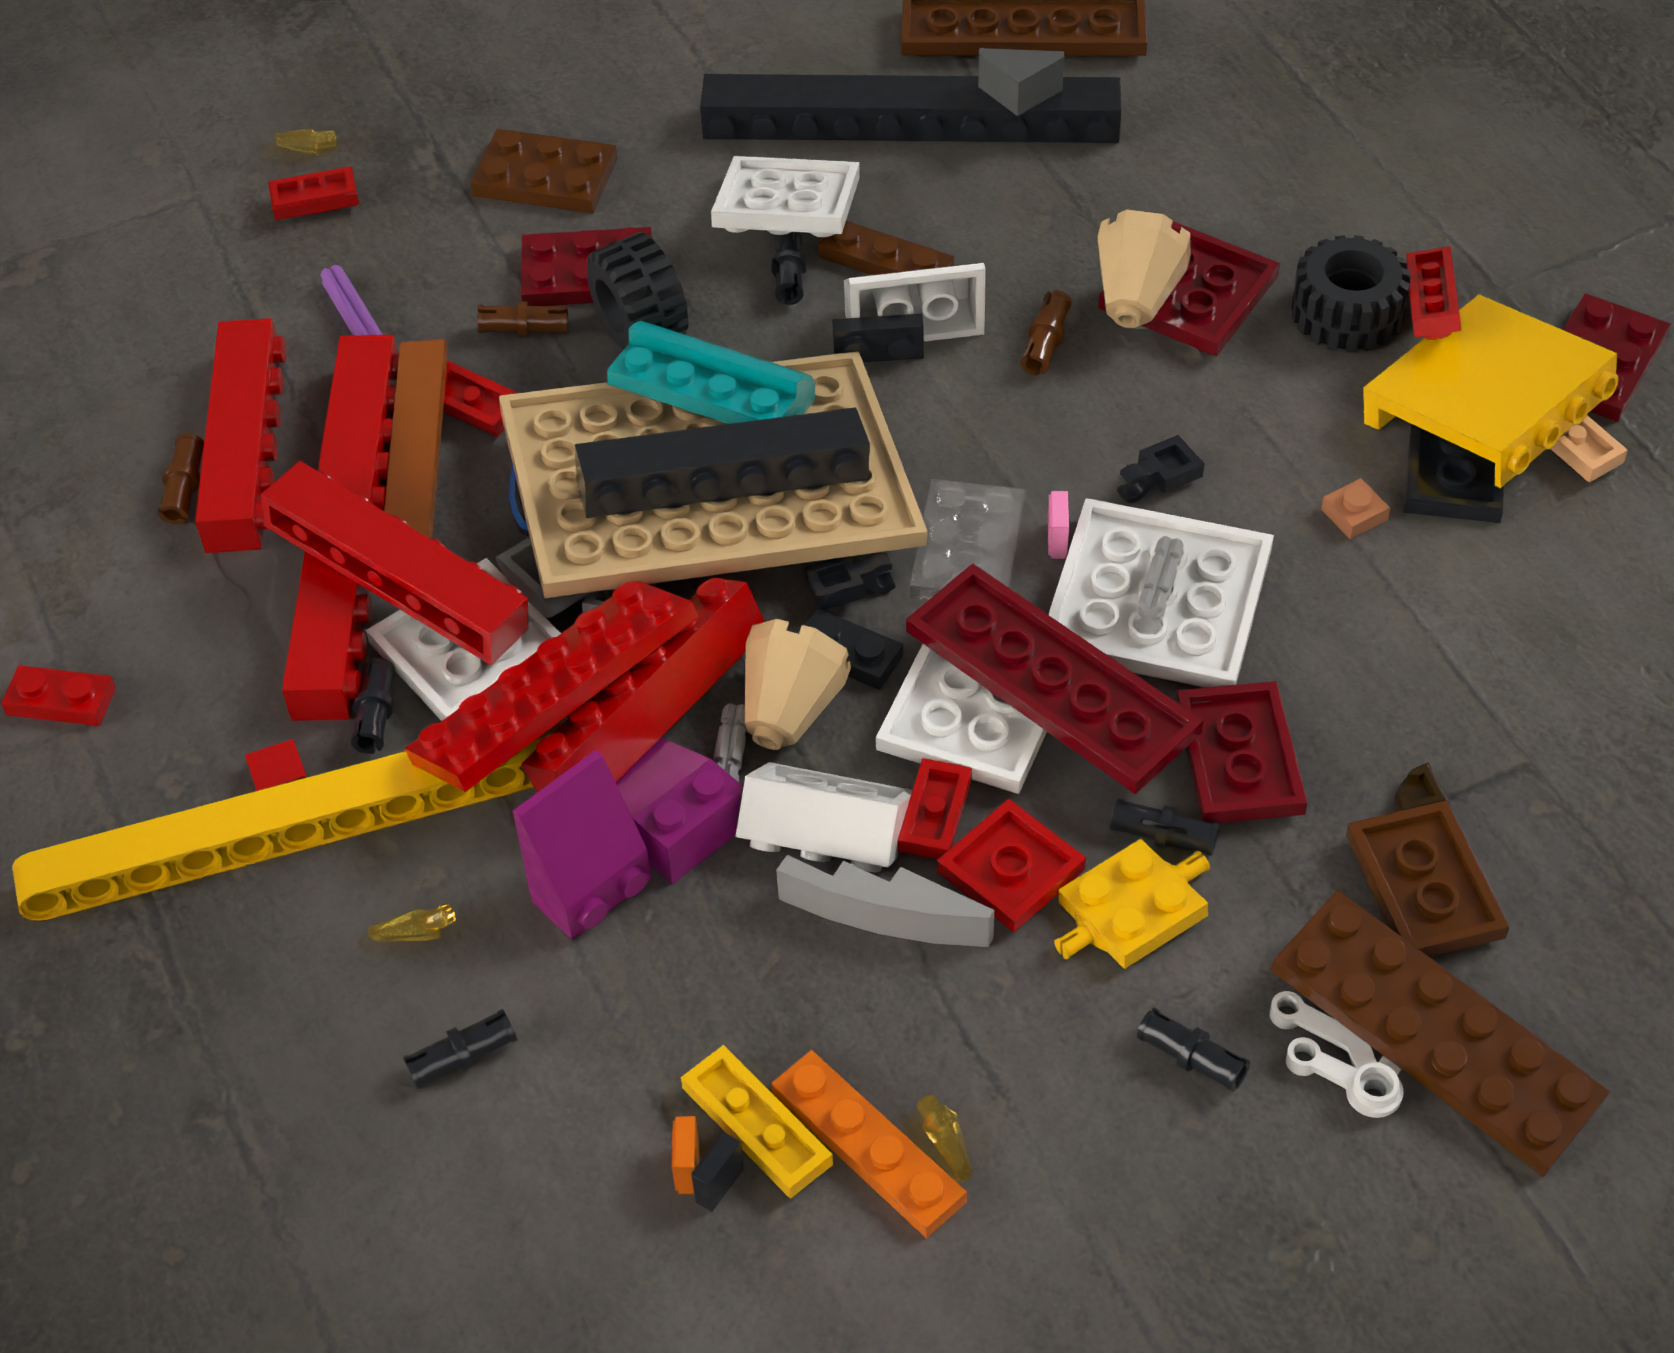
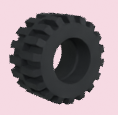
[587,232,689,350]
[1291,235,1411,352]

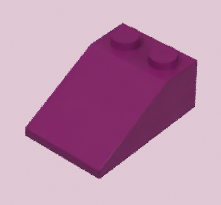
[616,738,744,884]
[512,750,652,940]

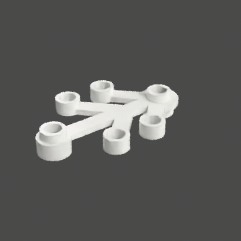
[1270,991,1403,1118]

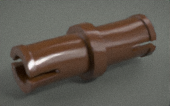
[1020,290,1072,375]
[477,301,568,337]
[157,433,204,524]

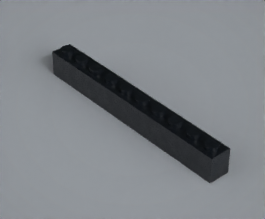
[700,74,1121,143]

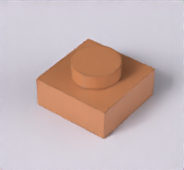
[1321,478,1390,539]

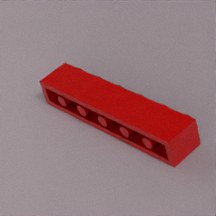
[195,318,286,553]
[261,461,528,665]
[521,578,765,792]

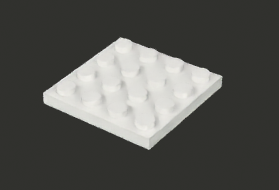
[1048,498,1274,688]

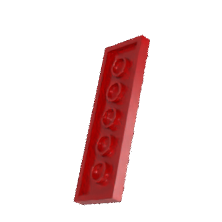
[404,581,699,792]

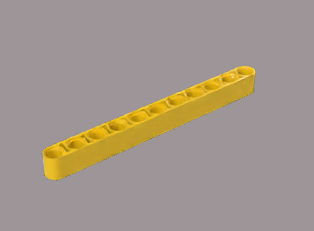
[12,722,561,921]

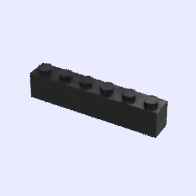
[575,407,870,518]

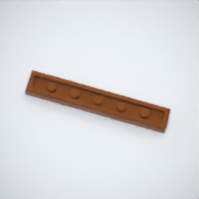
[384,339,448,538]

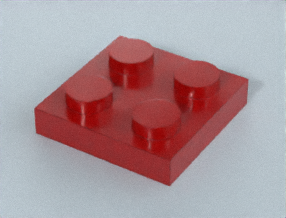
[937,798,1086,933]

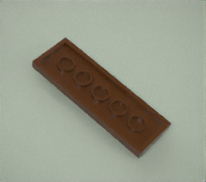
[901,0,1147,57]
[1270,890,1611,1177]

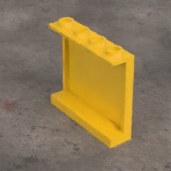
[1363,294,1618,488]

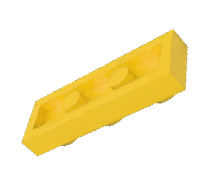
[681,1045,833,1199]

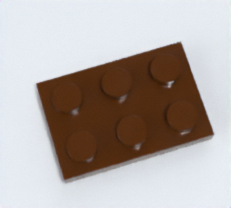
[470,129,618,214]
[1346,800,1509,957]

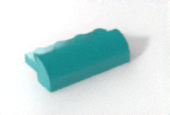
[607,321,815,424]

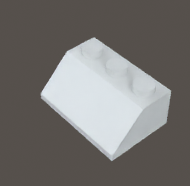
[844,263,985,342]
[736,762,912,872]

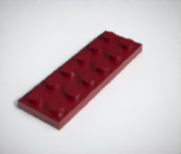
[906,563,1203,794]

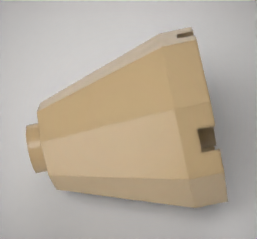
[1098,209,1191,328]
[745,619,851,750]

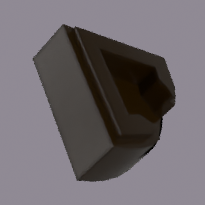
[1394,762,1449,812]

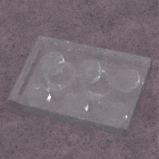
[910,479,1025,600]

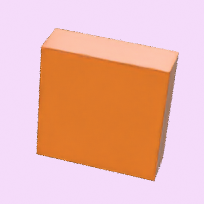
[671,1116,699,1194]

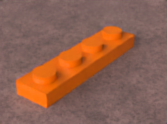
[771,1050,967,1239]

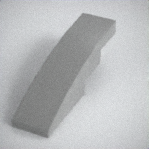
[776,855,994,947]

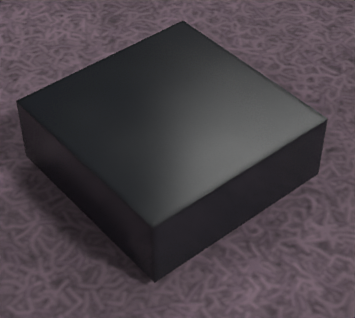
[691,1132,744,1212]

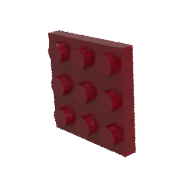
[1098,221,1280,357]

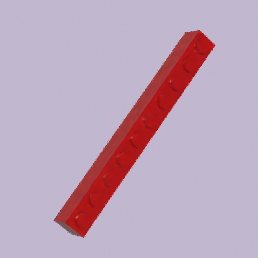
[282,335,399,721]

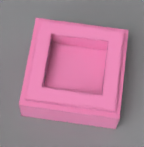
[1047,491,1069,559]

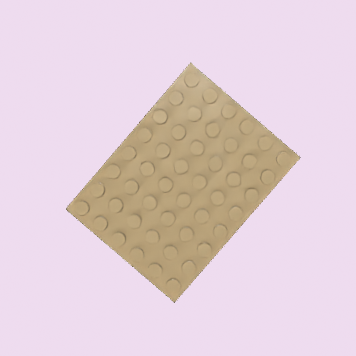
[499,351,928,599]

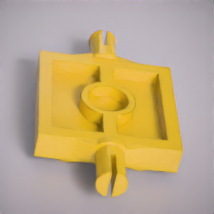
[1054,839,1210,969]

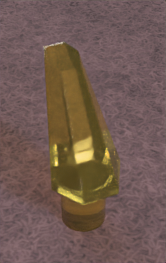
[274,129,337,155]
[368,903,455,942]
[917,1095,972,1182]

